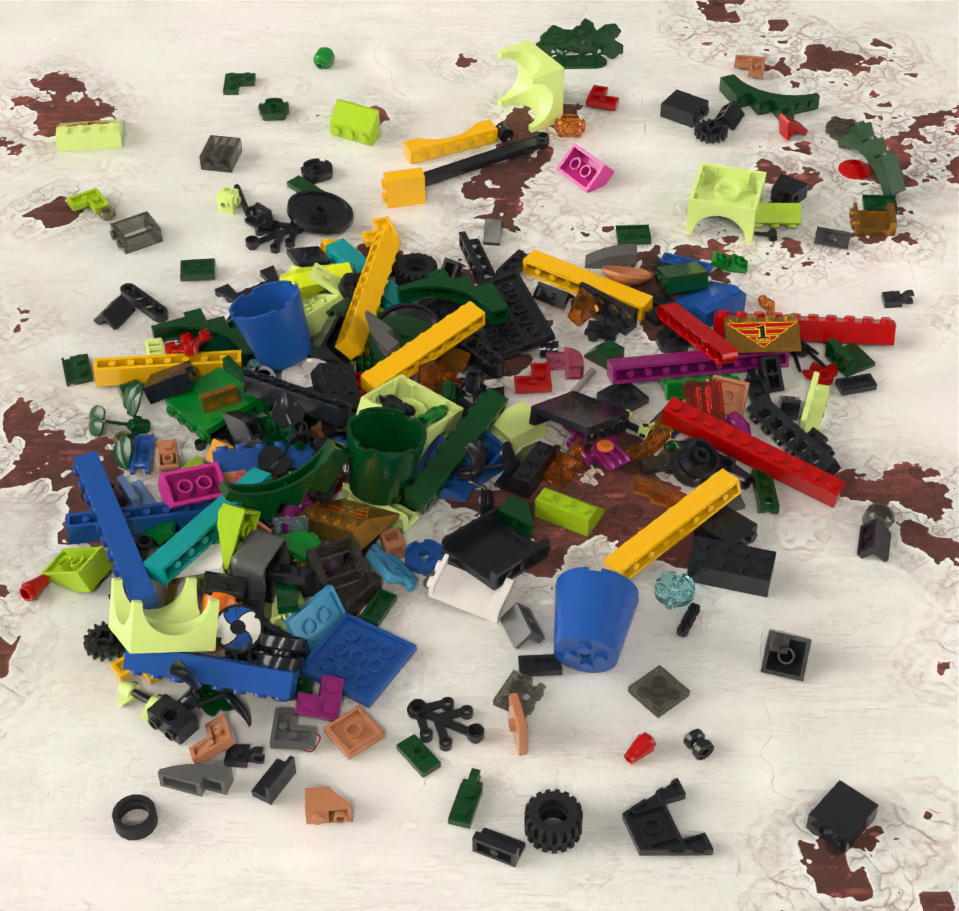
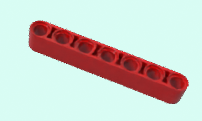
[657,302,738,366]

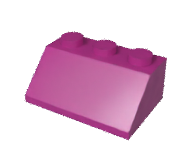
[556,143,615,193]
[158,462,224,509]

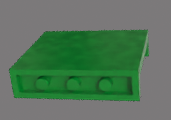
[165,367,265,445]

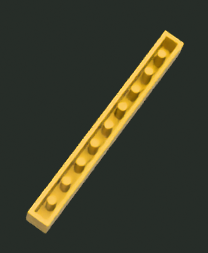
[335,228,401,360]

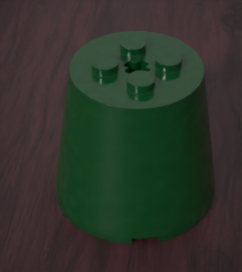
[346,407,427,506]

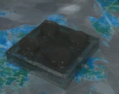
[628,665,690,718]

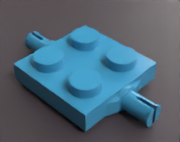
[365,544,419,592]

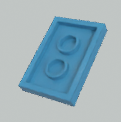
[283,585,346,653]

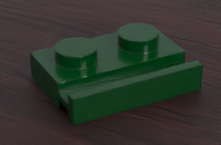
[862,194,898,215]
[615,224,651,245]
[180,258,216,281]
[61,353,93,387]

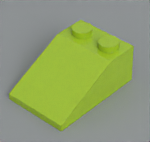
[217,503,261,570]
[39,546,114,593]

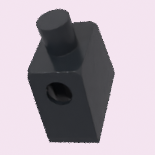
[770,173,808,203]

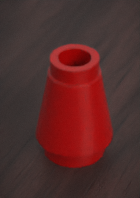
[19,574,50,602]
[624,732,656,765]

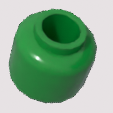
[313,47,335,69]

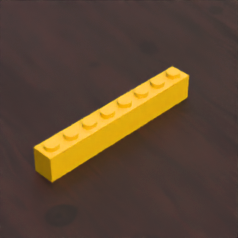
[523,249,653,321]
[361,301,485,393]
[93,350,244,387]
[604,468,741,580]

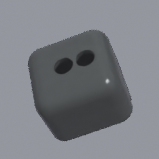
[231,529,291,601]

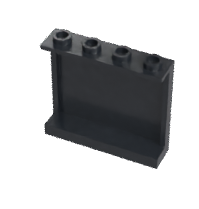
[529,391,630,446]
[441,507,551,591]

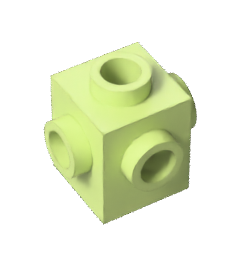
[216,186,241,214]

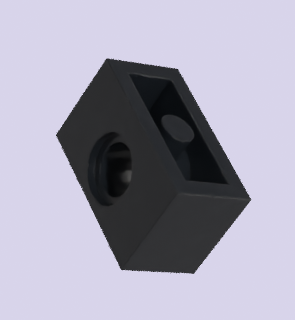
[147,694,199,745]

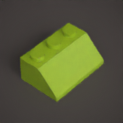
[330,99,381,146]
[755,203,801,228]
[535,487,605,537]

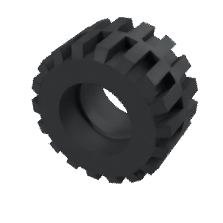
[394,252,437,286]
[524,789,583,854]

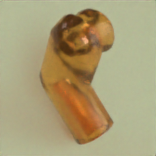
[758,295,775,314]

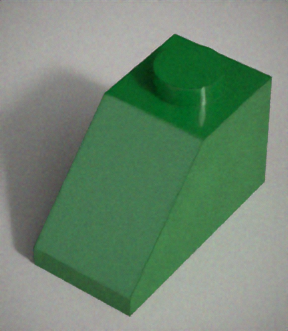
[278,530,322,566]

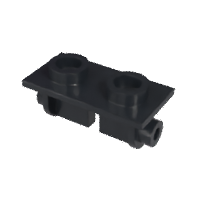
[379,394,416,417]

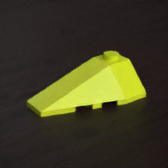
[280,262,353,299]

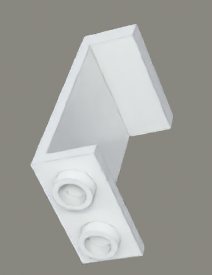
[151,543,232,594]
[426,554,514,623]

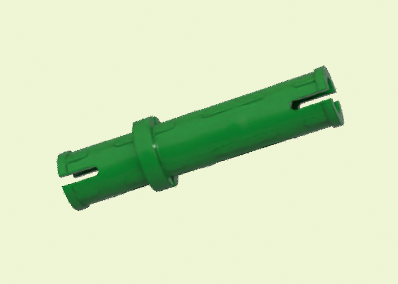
[417,404,448,426]

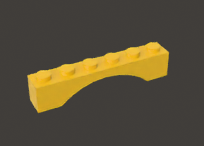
[403,119,498,165]

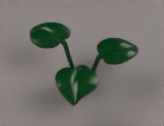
[88,383,150,470]

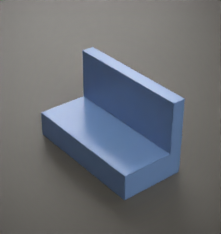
[116,474,156,506]

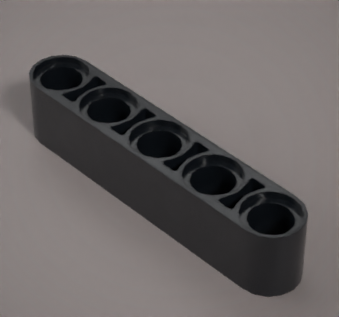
[453,334,506,379]

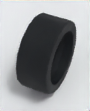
[112,794,158,840]

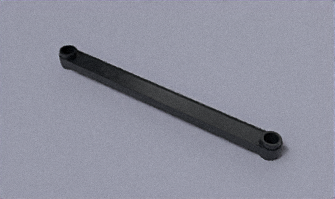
[423,132,550,186]

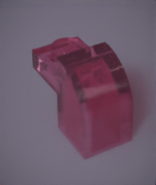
[546,347,584,380]

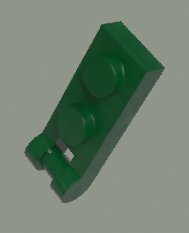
[750,469,780,514]

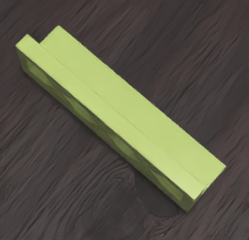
[799,372,831,433]
[342,483,419,534]

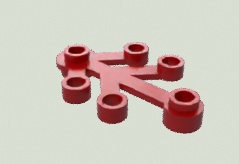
[164,328,212,356]

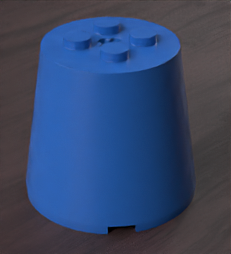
[229,280,312,370]
[554,567,639,673]

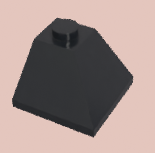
[761,629,812,682]

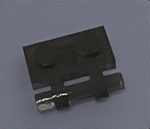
[493,670,546,718]

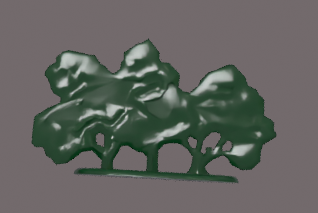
[536,18,623,69]

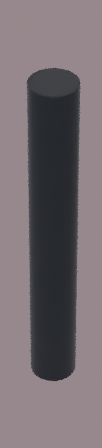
[234,184,251,217]

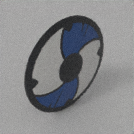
[216,604,264,652]

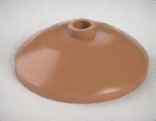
[602,265,654,287]

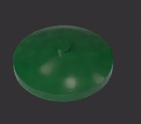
[368,314,436,367]

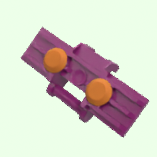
[562,425,632,472]

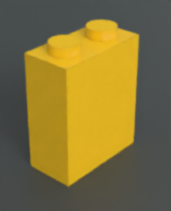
[381,167,426,209]

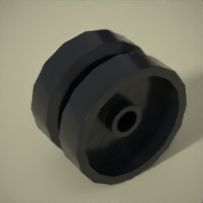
[669,437,720,487]
[256,632,308,670]

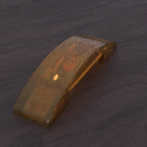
[625,411,674,460]

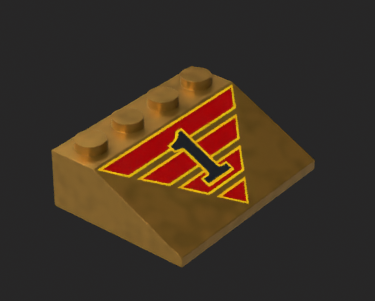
[724,314,801,353]
[298,498,400,551]

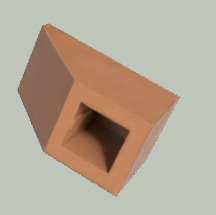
[157,439,180,471]
[305,787,353,825]

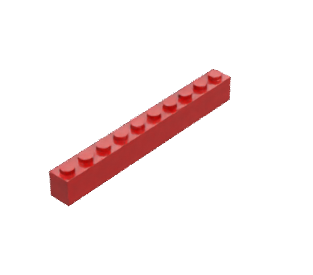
[713,310,896,345]
[661,396,846,508]

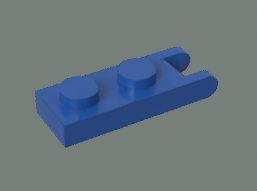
[130,435,155,475]

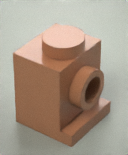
[379,527,406,559]

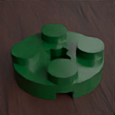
[258,98,290,121]

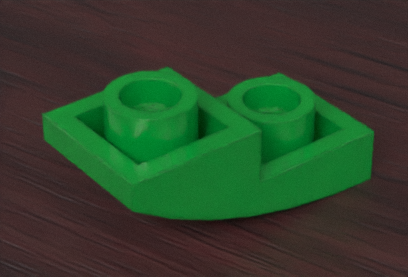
[711,250,748,273]
[139,521,177,545]

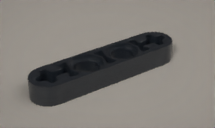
[120,283,169,323]

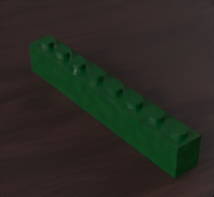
[403,387,509,515]

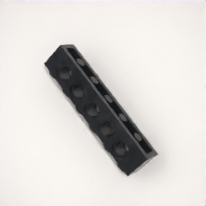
[747,394,841,476]

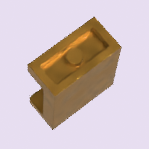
[849,202,897,236]

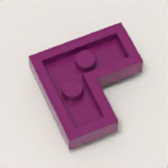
[294,675,344,722]

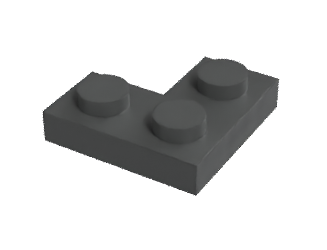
[269,708,317,750]

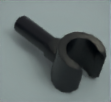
[754,228,778,242]

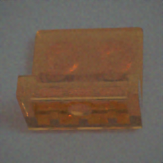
[419,347,471,388]
[543,436,584,488]

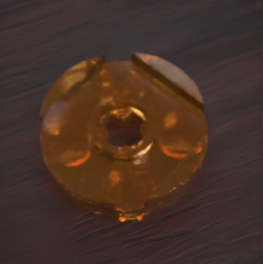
[554,114,586,138]

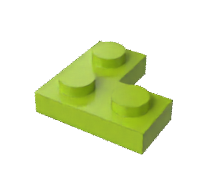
[66,188,110,214]

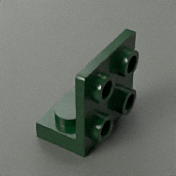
[825,338,875,377]

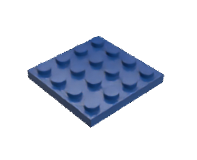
[298,612,417,709]

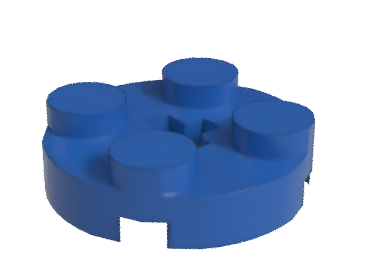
[405,539,444,577]

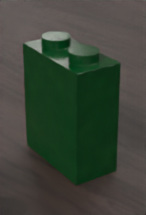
[655,261,708,294]

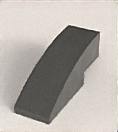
[585,244,638,269]
[365,310,401,358]
[158,763,234,797]

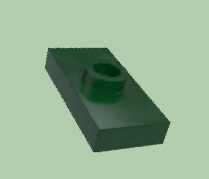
[359,588,397,627]
[396,734,441,778]

